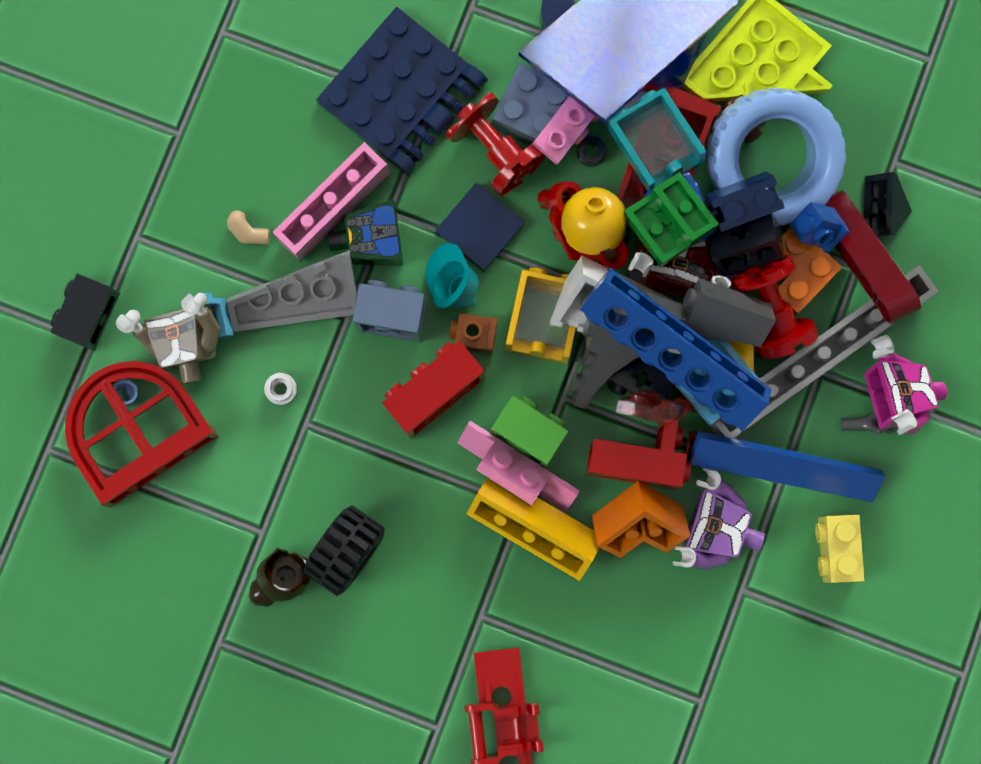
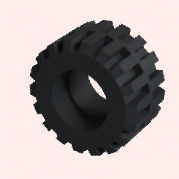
[304,505,385,596]

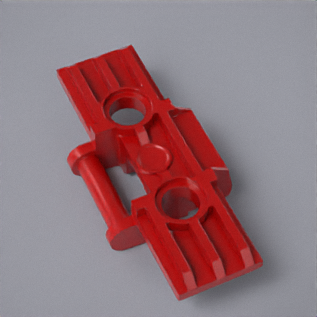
[464,647,544,764]

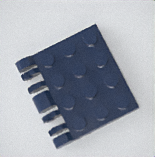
[316,6,488,175]

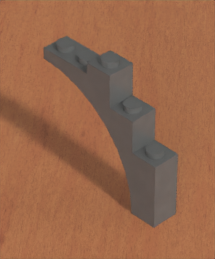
[569,278,776,409]

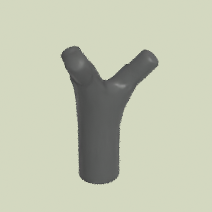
[841,411,892,434]

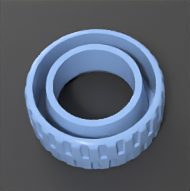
[705,88,846,225]

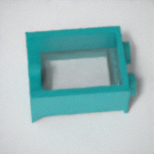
[608,88,706,191]

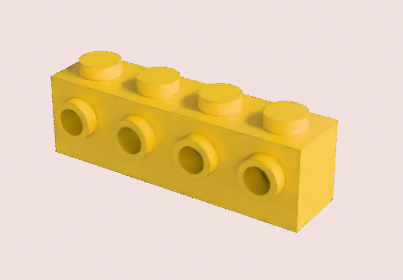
[466,477,600,581]

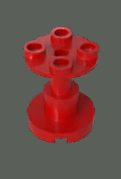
[445,92,547,196]
[731,254,818,359]

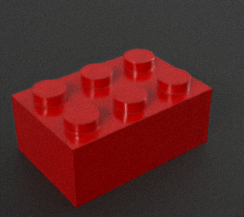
[382,340,485,439]

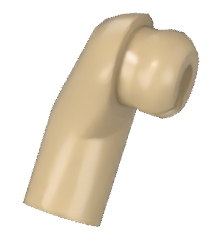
[227,210,270,245]

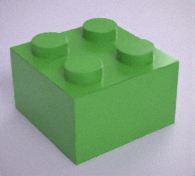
[491,395,569,468]

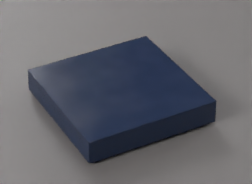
[435,183,525,272]

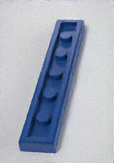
[688,431,885,502]

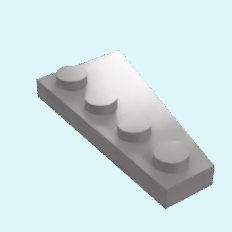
[227,250,357,332]

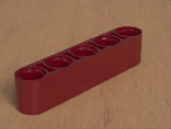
[825,190,921,324]

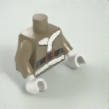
[116,293,221,384]

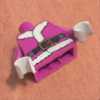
[864,335,947,435]

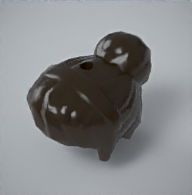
[249,548,311,607]

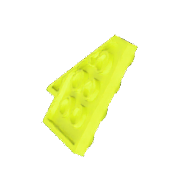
[678,0,833,102]

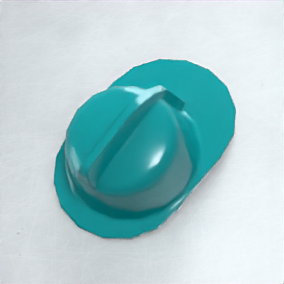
[425,243,479,309]

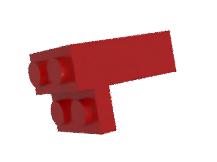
[585,417,691,490]

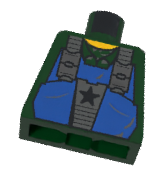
[328,200,404,266]

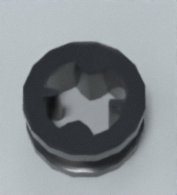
[577,135,606,167]

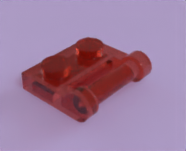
[616,390,691,424]

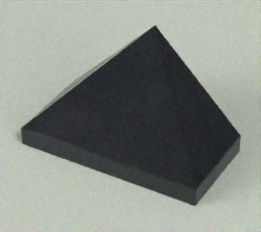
[864,172,912,238]

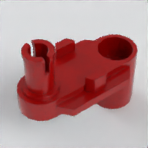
[537,181,628,270]

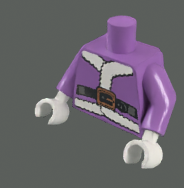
[673,467,765,570]

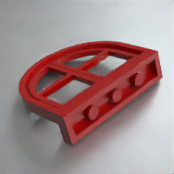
[65,361,219,508]

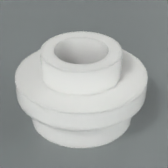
[264,373,297,405]

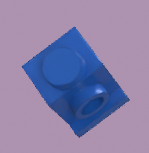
[789,202,850,253]

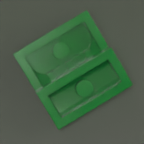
[624,172,719,268]

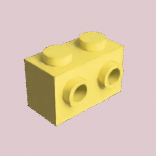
[815,515,865,583]

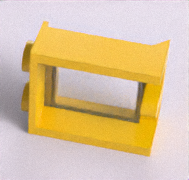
[505,268,576,364]

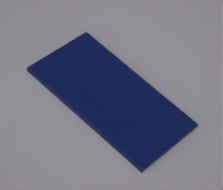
[518,0,742,124]

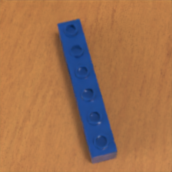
[580,268,772,432]

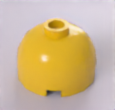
[561,187,627,255]

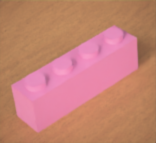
[273,142,390,262]

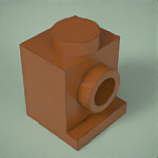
[449,313,498,354]

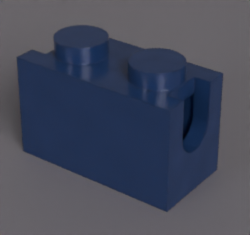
[704,171,785,232]

